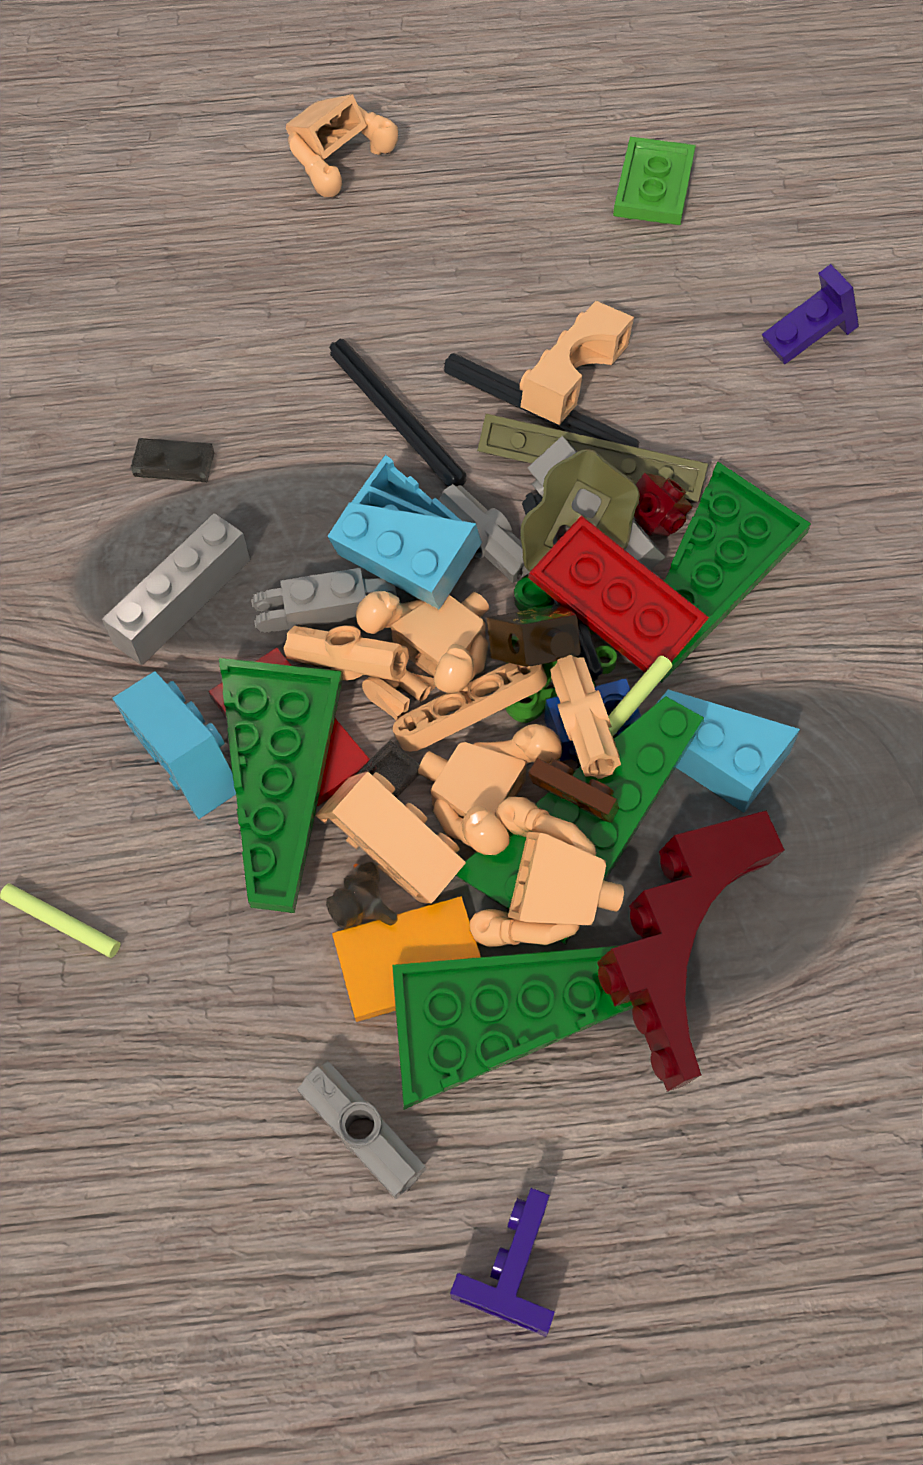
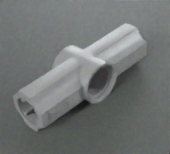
[438,484,530,583]
[297,1061,426,1199]

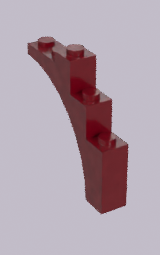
[597,810,785,1092]

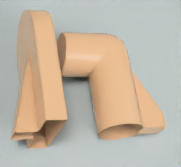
[362,670,436,720]

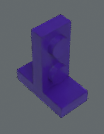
[762,264,859,365]
[450,1188,555,1337]

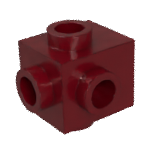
[634,473,693,536]

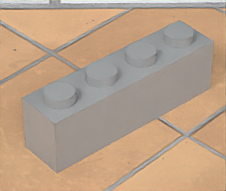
[527,436,665,570]
[102,513,250,666]

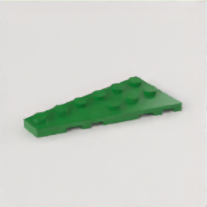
[660,461,811,683]
[219,658,343,913]
[455,696,704,945]
[392,946,633,1110]

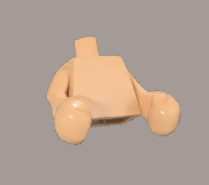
[286,94,398,197]
[356,591,489,693]
[418,724,562,855]
[470,797,624,947]

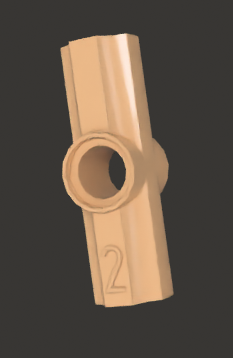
[284,625,409,681]
[550,655,621,779]

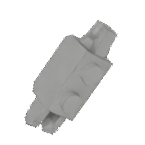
[251,568,397,633]

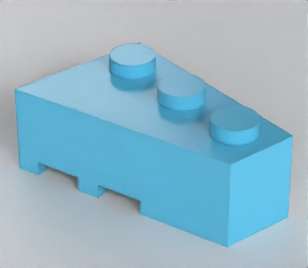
[351,454,462,521]
[328,502,482,610]
[112,671,236,819]
[655,689,800,813]

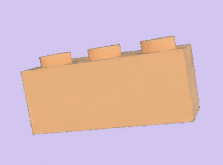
[315,771,466,904]

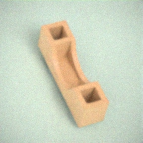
[520,301,634,425]

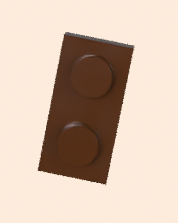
[528,758,619,823]

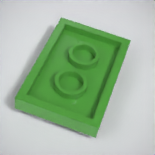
[613,136,696,225]

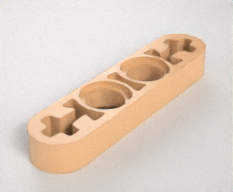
[393,663,548,752]

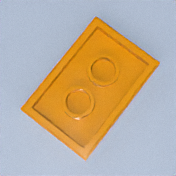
[332,896,481,1022]

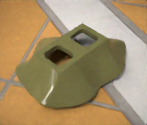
[520,449,640,572]

